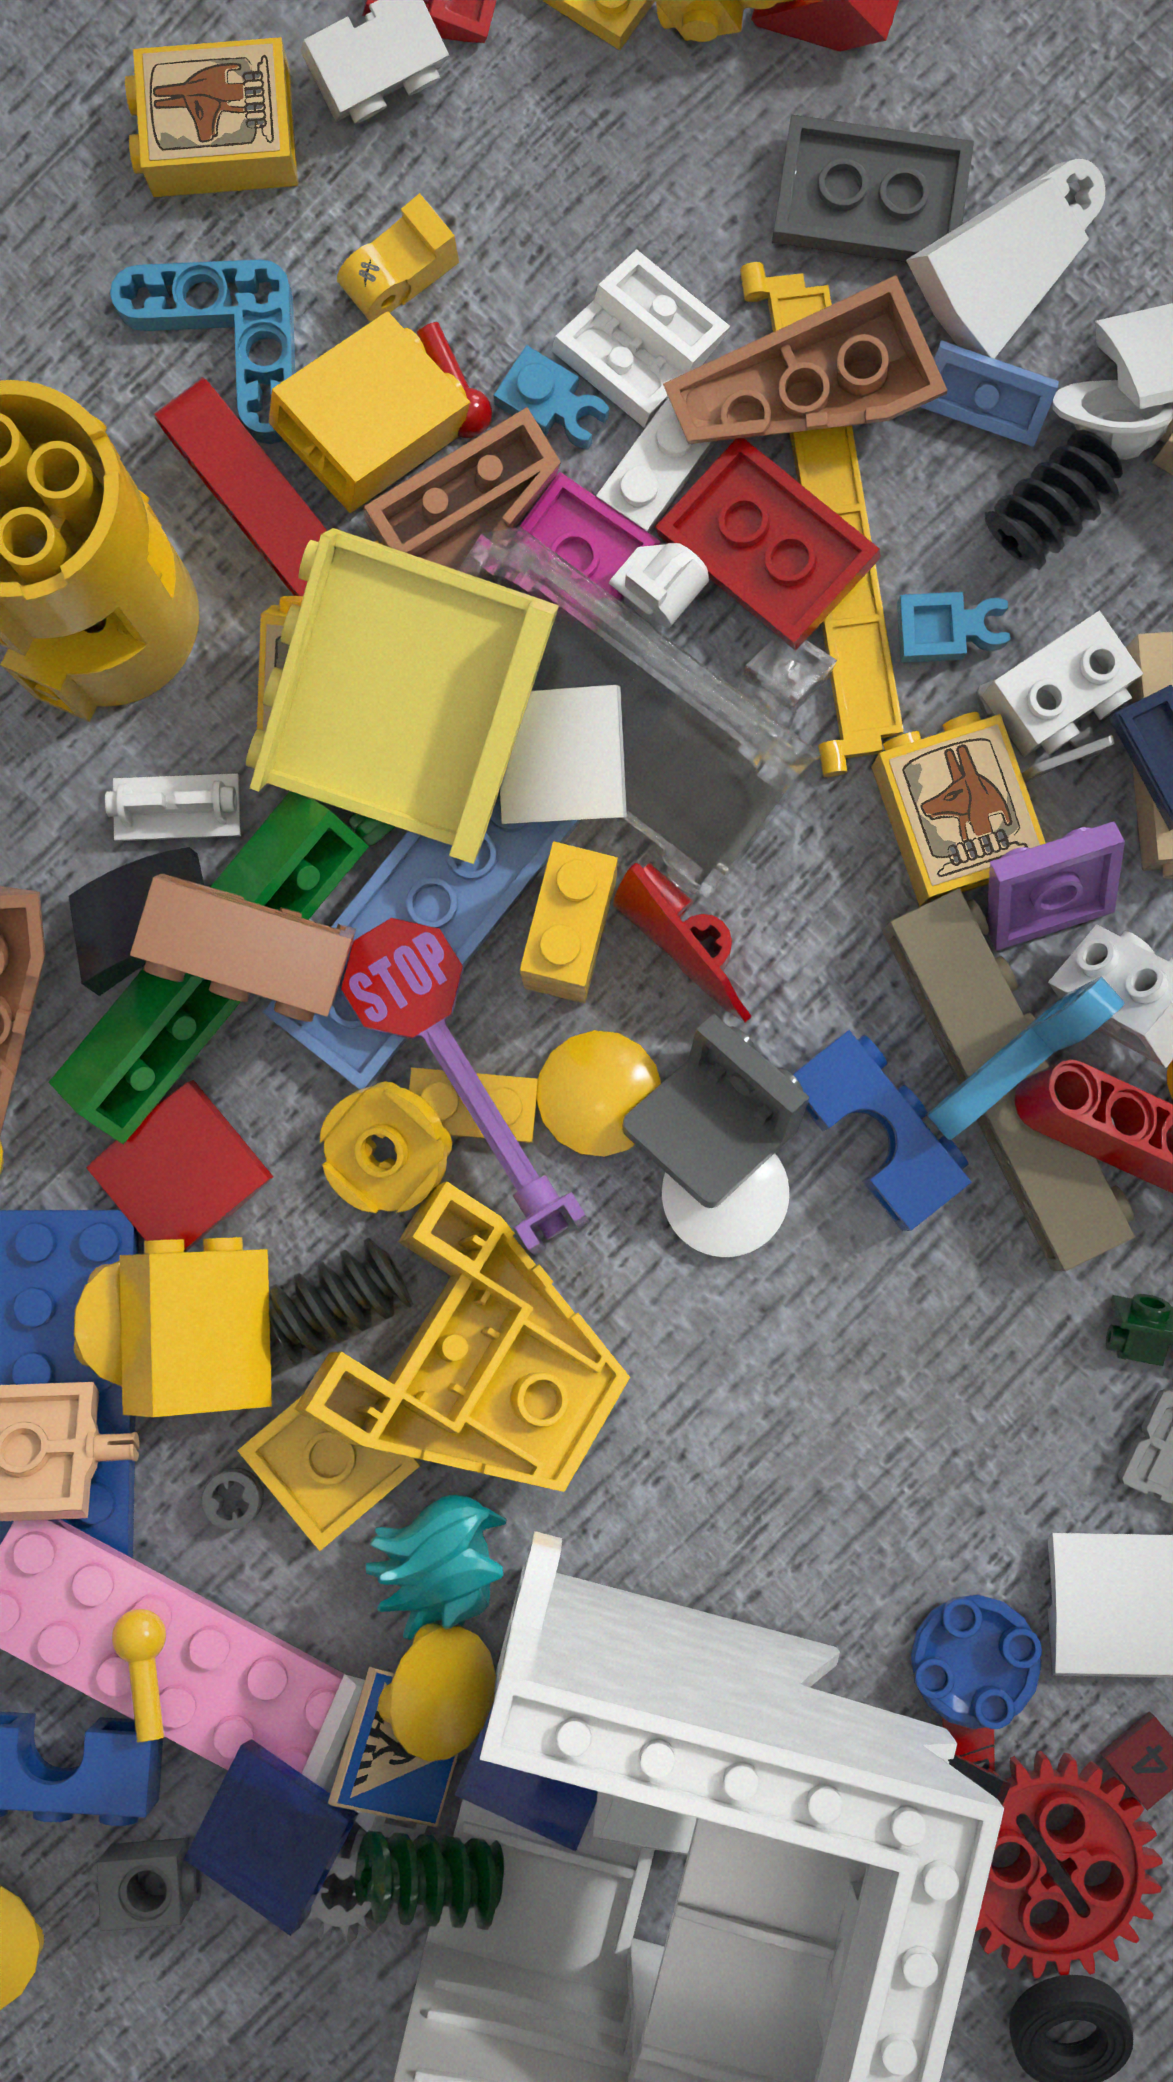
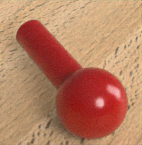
[416,322,492,438]

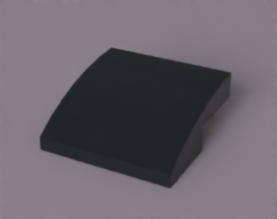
[68,847,204,996]

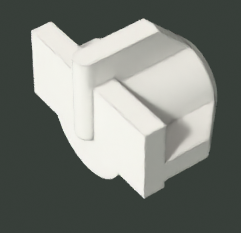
[609,543,709,628]

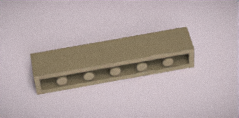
[882,888,1135,1272]

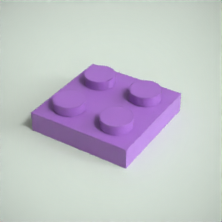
[987,821,1125,951]

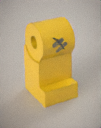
[337,193,459,321]

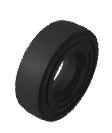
[1009,1975,1133,2082]

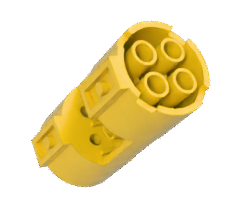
[0,380,199,722]

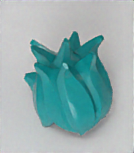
[366,1495,507,1640]

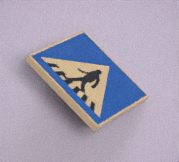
[328,1667,458,1828]

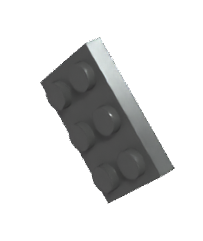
[772,114,974,262]

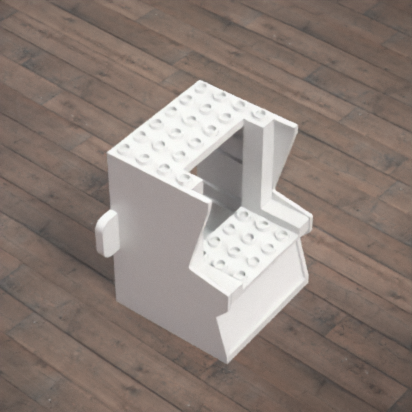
[393,1531,1004,2082]

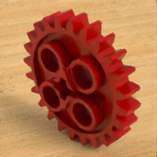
[975,1751,1163,1978]

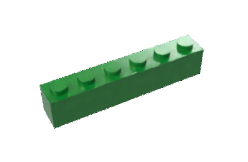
[48,791,369,1145]

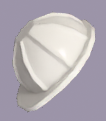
[1052,380,1173,460]

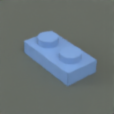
[920,340,1059,447]

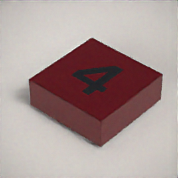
[1100,1711,1173,1811]

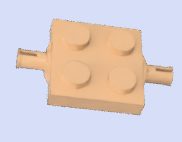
[0,1382,140,1521]

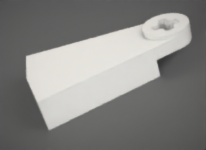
[906,159,1105,359]

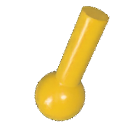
[112,1609,166,1742]

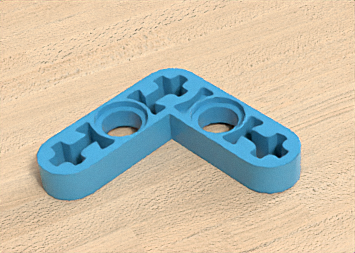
[110,259,296,444]
[927,976,1125,1140]

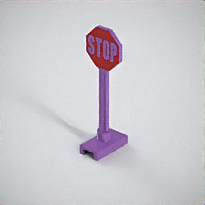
[341,918,589,1255]

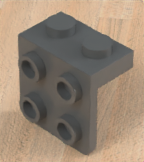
[622,1013,810,1208]

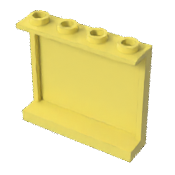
[246,528,559,864]

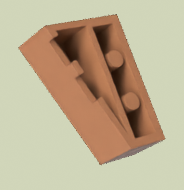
[364,407,561,576]
[130,874,356,1022]

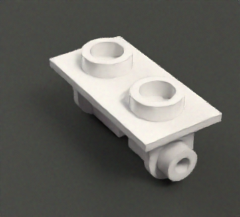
[105,773,241,841]

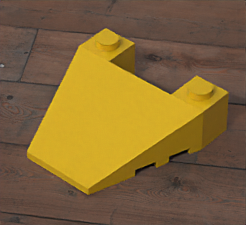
[294,1181,630,1492]

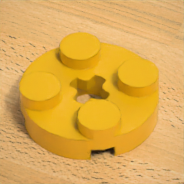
[320,1081,452,1213]

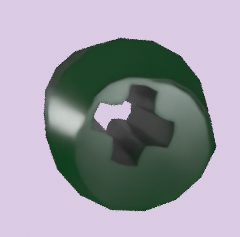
[354,1830,504,1930]

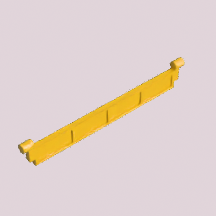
[740,262,904,777]

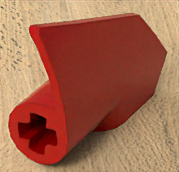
[613,863,752,1023]

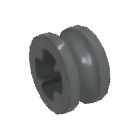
[201,1468,264,1530]

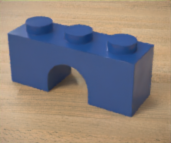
[793,1030,972,1231]
[0,1712,163,1826]

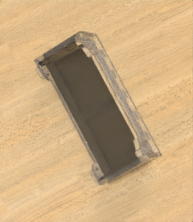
[458,527,822,898]

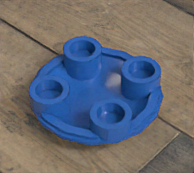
[910,1594,1042,1729]

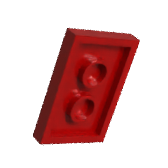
[655,438,881,651]

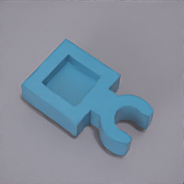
[493,345,609,449]
[897,592,1010,663]

